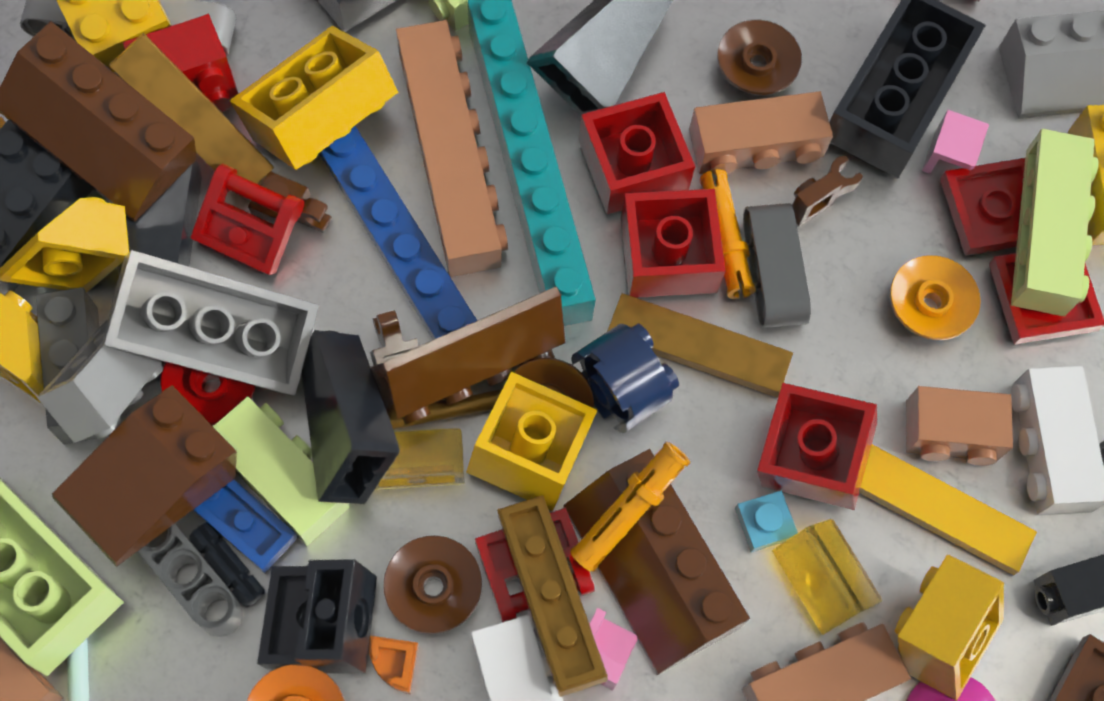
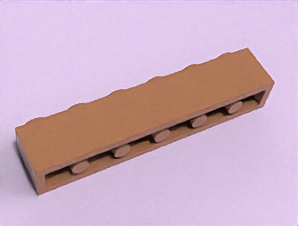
[396,20,508,277]

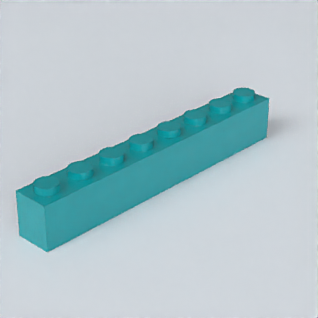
[468,0,596,326]

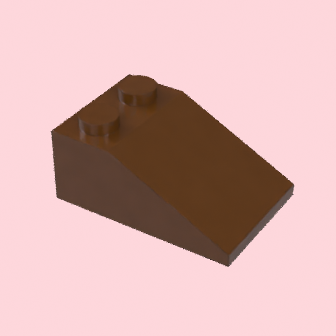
[52,385,237,567]

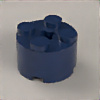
[571,323,680,433]

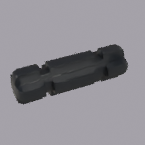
[189,522,265,607]

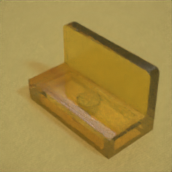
[375,428,465,490]
[772,519,882,635]

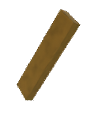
[110,32,274,197]
[607,293,793,398]
[497,495,608,697]

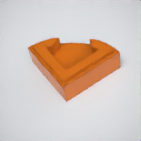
[368,636,419,694]

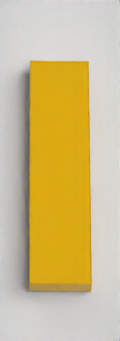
[859,444,1037,576]

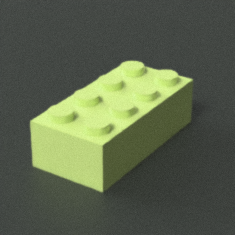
[0,478,124,676]

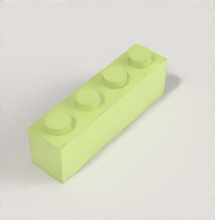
[1011,129,1098,316]

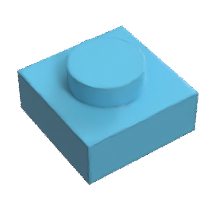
[735,490,799,553]

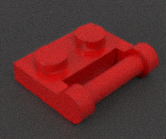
[190,163,304,275]
[475,508,595,623]

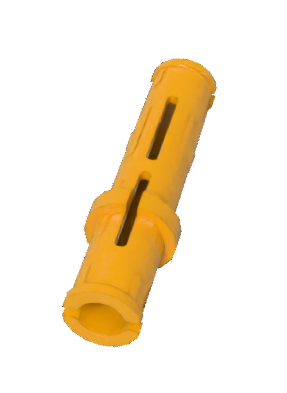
[699,169,756,299]
[570,441,691,572]

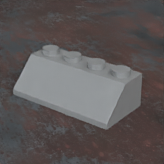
[999,11,1104,119]
[103,250,319,396]

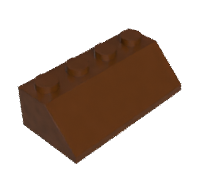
[0,21,197,222]
[371,286,566,425]
[563,449,750,675]

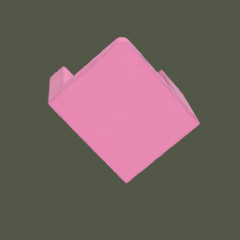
[922,110,989,174]
[590,608,637,691]

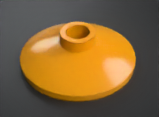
[890,255,981,340]

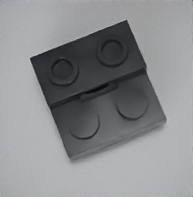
[257,559,377,674]

